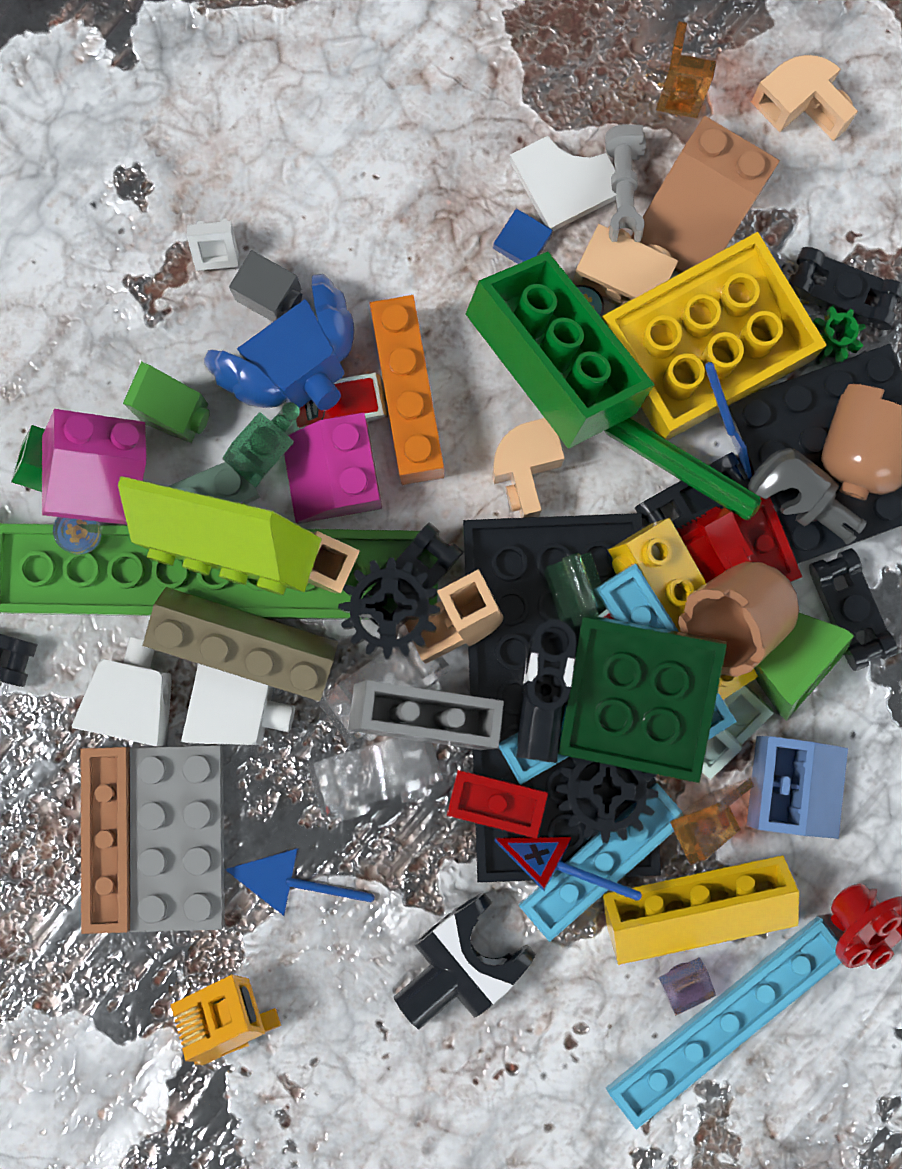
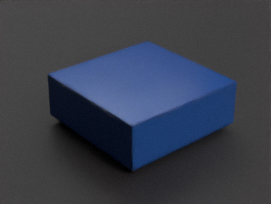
[493,208,553,264]

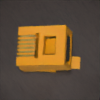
[170,974,281,1065]

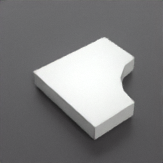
[509,136,616,231]

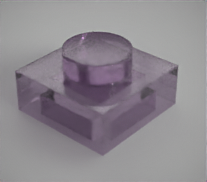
[658,957,716,1016]

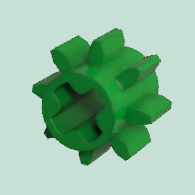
[812,306,866,363]

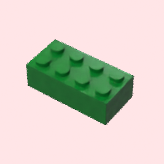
[465,251,655,449]

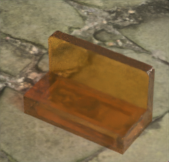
[656,21,717,118]
[670,777,754,865]

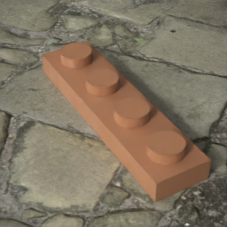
[81,747,130,934]

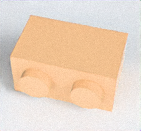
[573,223,678,306]

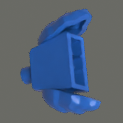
[204,274,354,410]

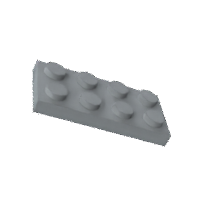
[130,745,225,932]

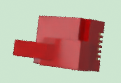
[676,506,753,583]

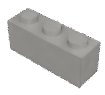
[348,680,504,750]

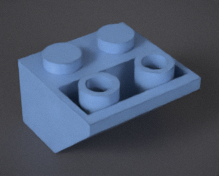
[746,736,848,839]

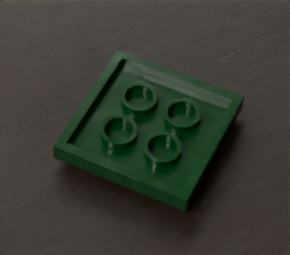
[558,614,727,783]

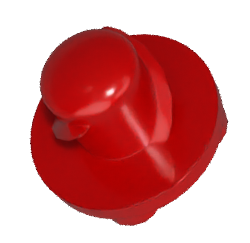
[830,884,902,969]

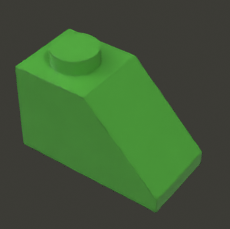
[123,361,210,443]

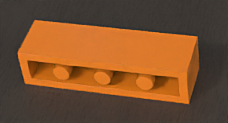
[370,295,445,485]

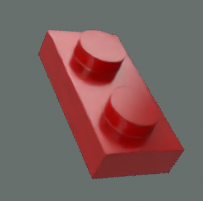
[732,497,803,582]
[447,770,548,838]

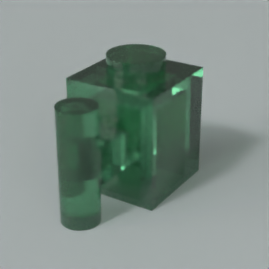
[222,402,300,488]
[544,552,605,627]

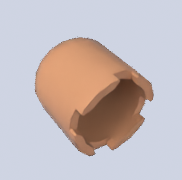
[821,384,902,500]
[678,562,799,677]

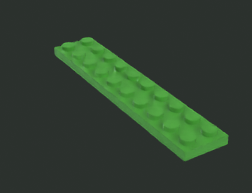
[0,524,439,620]

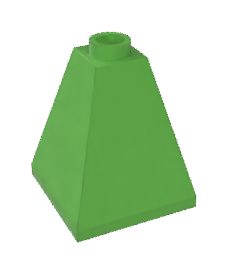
[754,612,854,721]

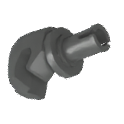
[748,448,866,544]

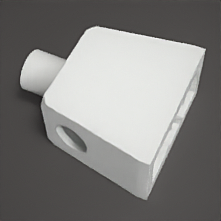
[72,637,172,746]
[181,664,295,745]

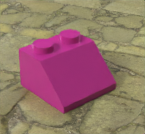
[42,409,146,525]
[281,413,383,524]

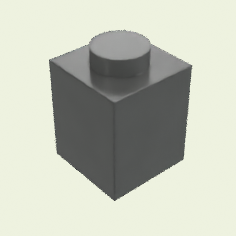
[229,250,303,322]

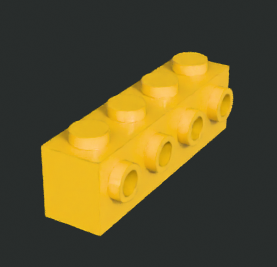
[608,517,758,700]
[603,855,799,965]

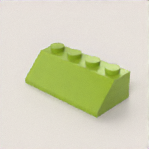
[118,476,322,595]

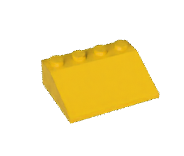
[602,232,827,441]

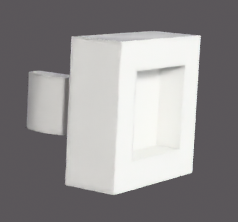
[187,218,239,271]

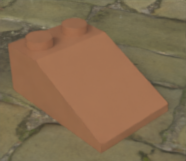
[631,115,780,273]

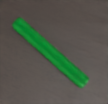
[605,418,762,520]

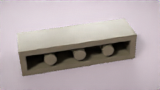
[142,587,338,702]

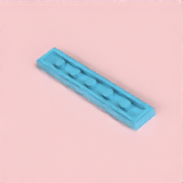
[606,916,841,1130]

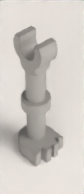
[605,125,646,242]

